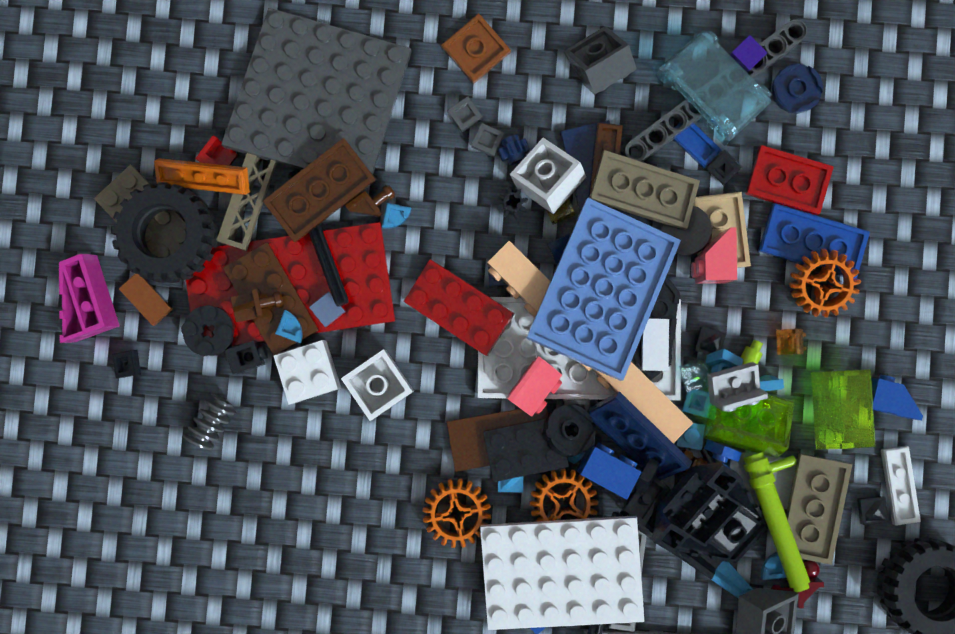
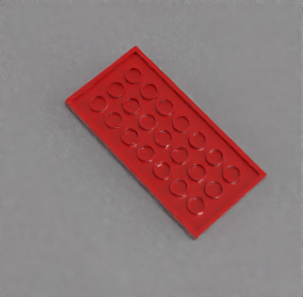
[186,222,396,346]

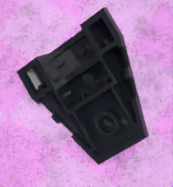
[652,462,768,563]

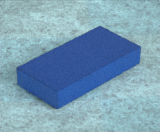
[673,123,722,169]

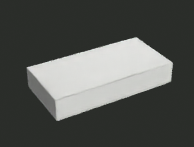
[641,319,669,371]

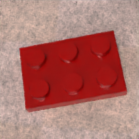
[745,145,834,215]

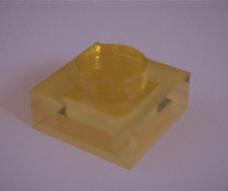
[547,197,576,225]

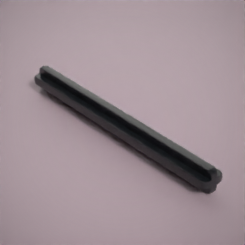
[288,170,349,307]

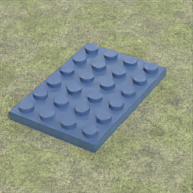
[526,198,681,381]

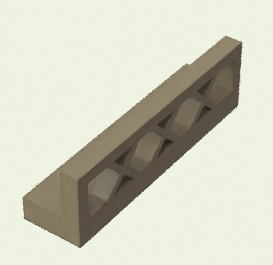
[217,153,277,251]

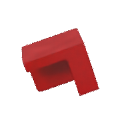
[195,135,238,166]

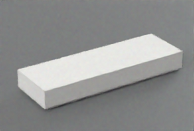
[881,446,921,525]

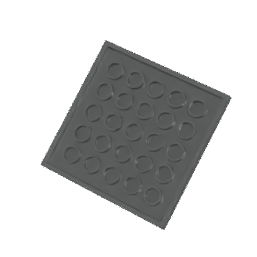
[222,7,411,189]

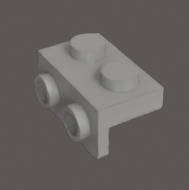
[707,362,768,412]

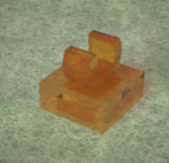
[776,329,806,355]

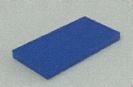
[758,203,870,278]

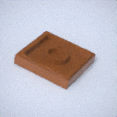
[441,13,511,84]

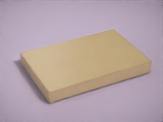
[694,192,751,268]

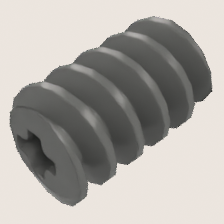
[182,392,236,450]

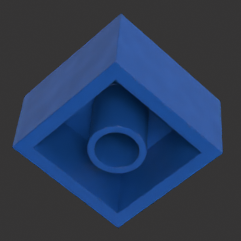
[576,442,641,500]

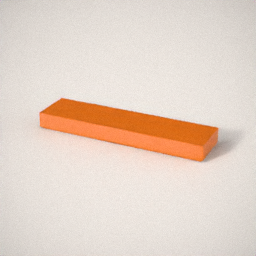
[154,158,250,195]

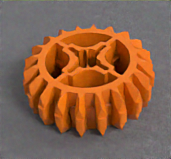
[789,249,861,317]
[529,468,598,522]
[422,478,491,548]

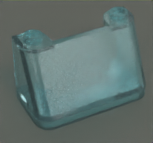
[656,30,771,146]

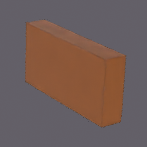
[119,273,173,326]

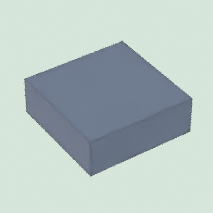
[309,292,346,327]

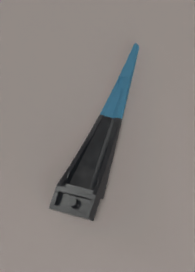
[620,476,753,598]

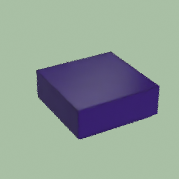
[730,35,767,73]

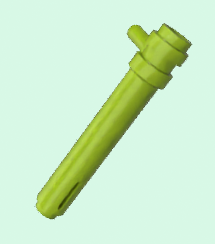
[743,452,810,592]

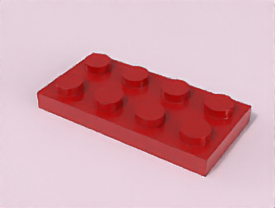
[403,259,515,356]

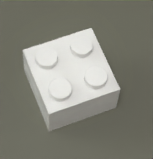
[510,138,586,214]
[274,340,341,405]
[341,349,414,421]

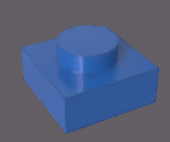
[704,439,742,463]

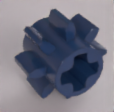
[498,135,530,166]

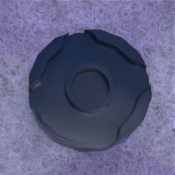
[771,63,823,114]

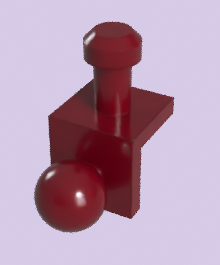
[771,560,824,608]

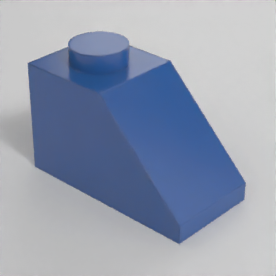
[863,375,923,421]

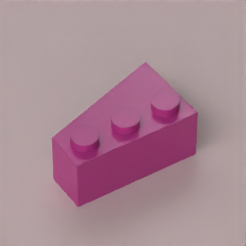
[59,253,120,343]

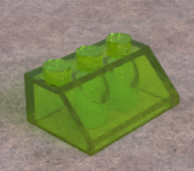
[811,369,876,449]
[704,395,794,458]

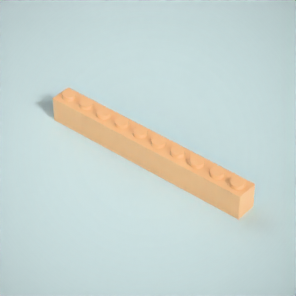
[487,241,693,443]

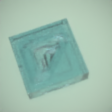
[679,359,709,392]

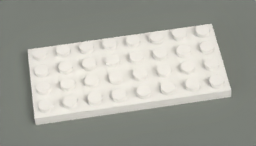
[478,297,681,400]

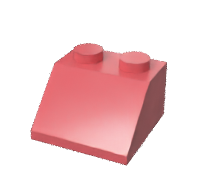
[691,227,737,284]
[506,356,562,417]

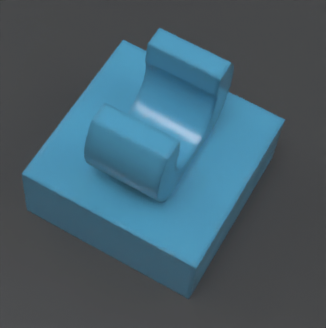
[705,349,743,373]

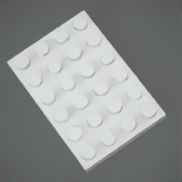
[480,516,644,630]

